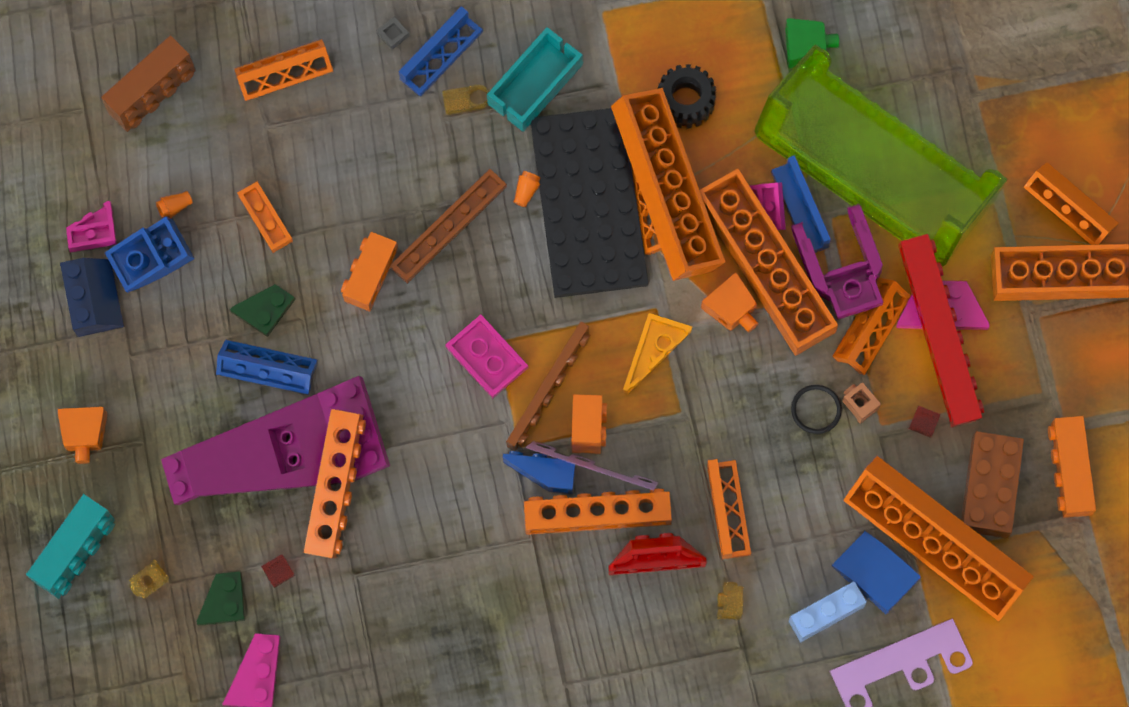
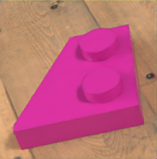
[749,182,786,230]
[66,201,117,253]

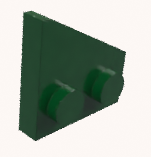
[230,284,295,337]
[197,571,245,626]

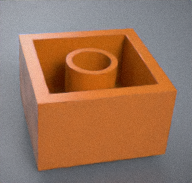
[572,395,607,454]

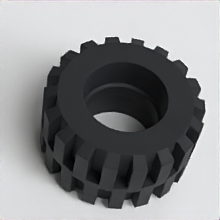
[658,64,716,129]

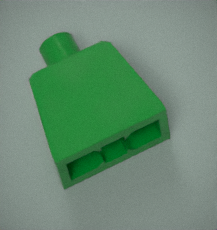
[785,18,839,68]

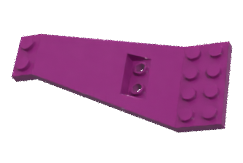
[161,376,390,505]

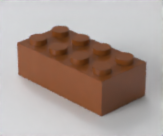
[101,35,196,132]
[961,431,1024,539]

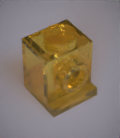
[129,559,169,599]
[717,582,743,620]

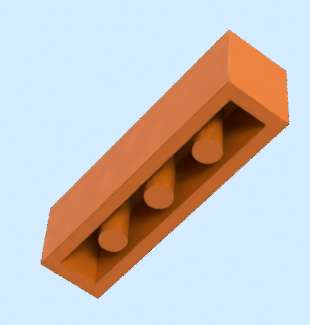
[1024,162,1119,245]
[1048,416,1096,518]

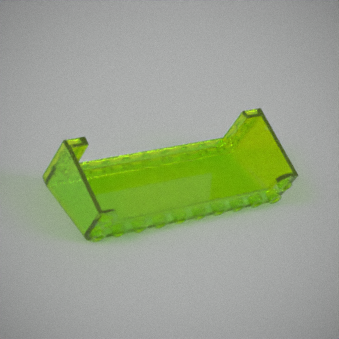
[755,44,1008,266]

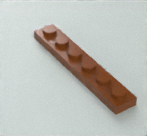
[390,169,507,284]
[506,322,591,451]

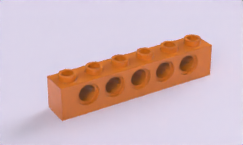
[303,409,366,558]
[524,489,672,535]

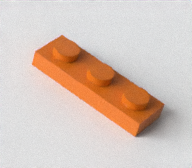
[237,181,293,253]

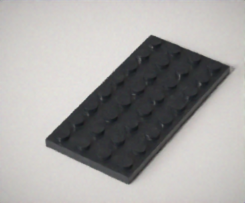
[531,108,648,298]

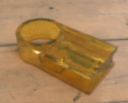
[442,84,489,115]

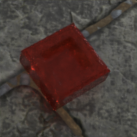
[909,406,941,438]
[261,554,295,588]

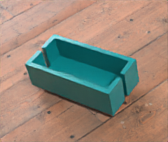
[487,27,583,132]
[26,494,115,599]

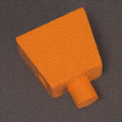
[701,272,759,333]
[58,407,107,464]

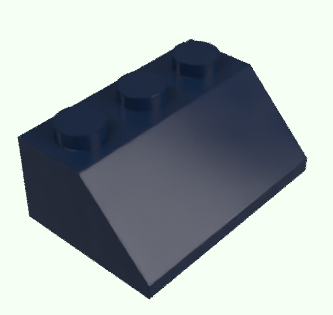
[60,258,124,337]

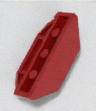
[608,533,707,575]

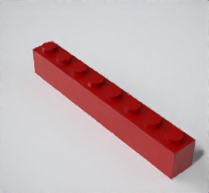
[898,234,984,428]

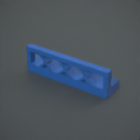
[399,6,483,97]
[771,155,831,253]
[216,340,318,395]

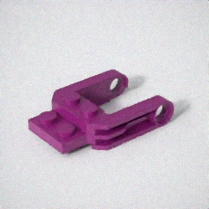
[791,204,883,320]

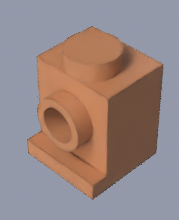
[842,382,881,424]

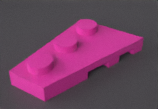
[222,634,280,707]

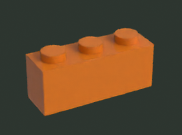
[341,232,398,311]

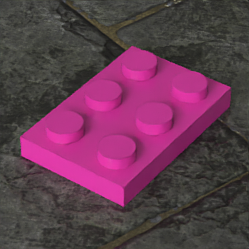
[445,314,528,399]

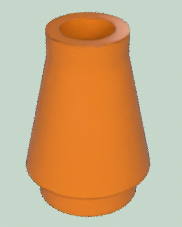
[513,171,541,208]
[156,191,193,218]

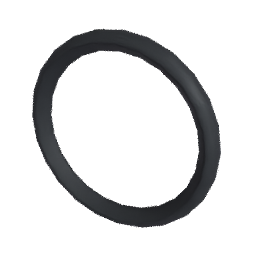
[791,385,842,434]

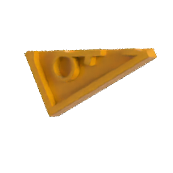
[623,313,692,394]

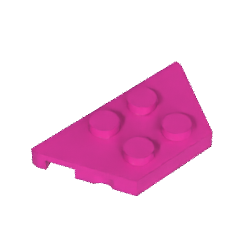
[896,281,989,330]

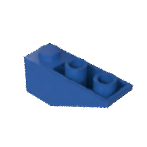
[503,451,575,494]

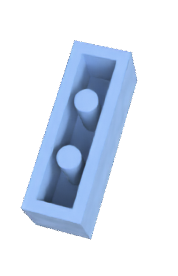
[788,582,867,643]

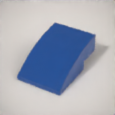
[105,216,195,293]
[832,531,921,615]

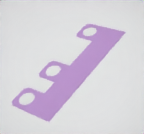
[526,441,658,490]
[830,619,972,707]

